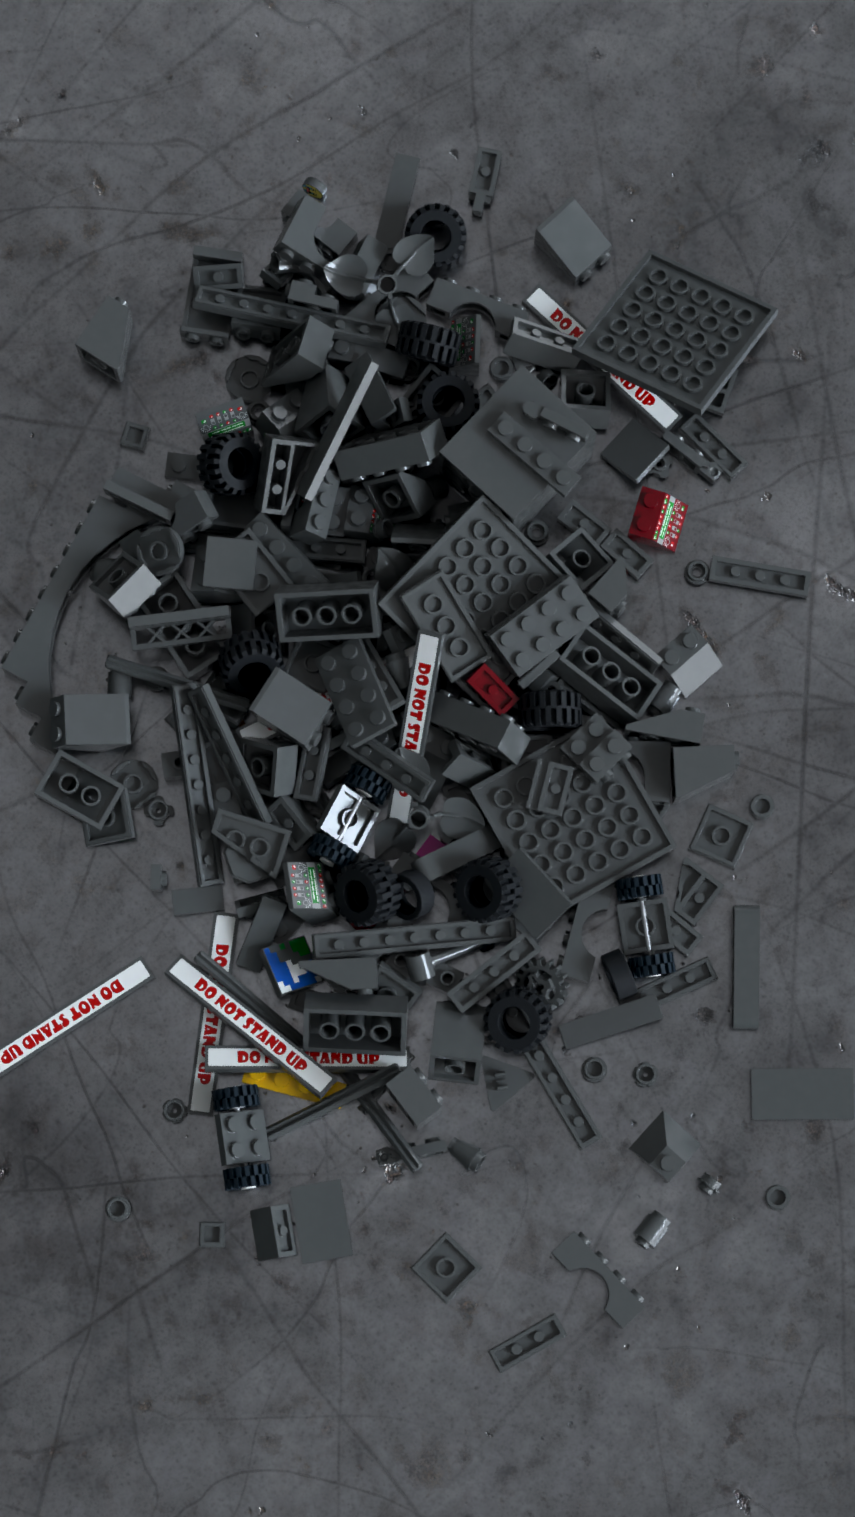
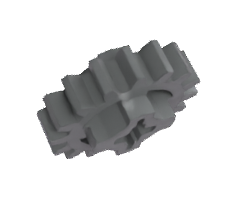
[514,956,570,1012]

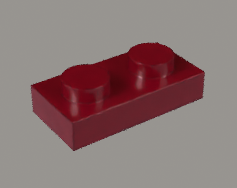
[465,663,519,716]

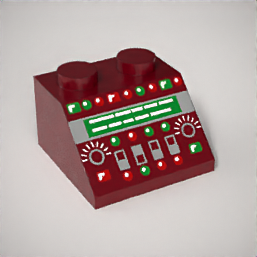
[627,486,688,553]

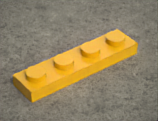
[242,1073,347,1109]

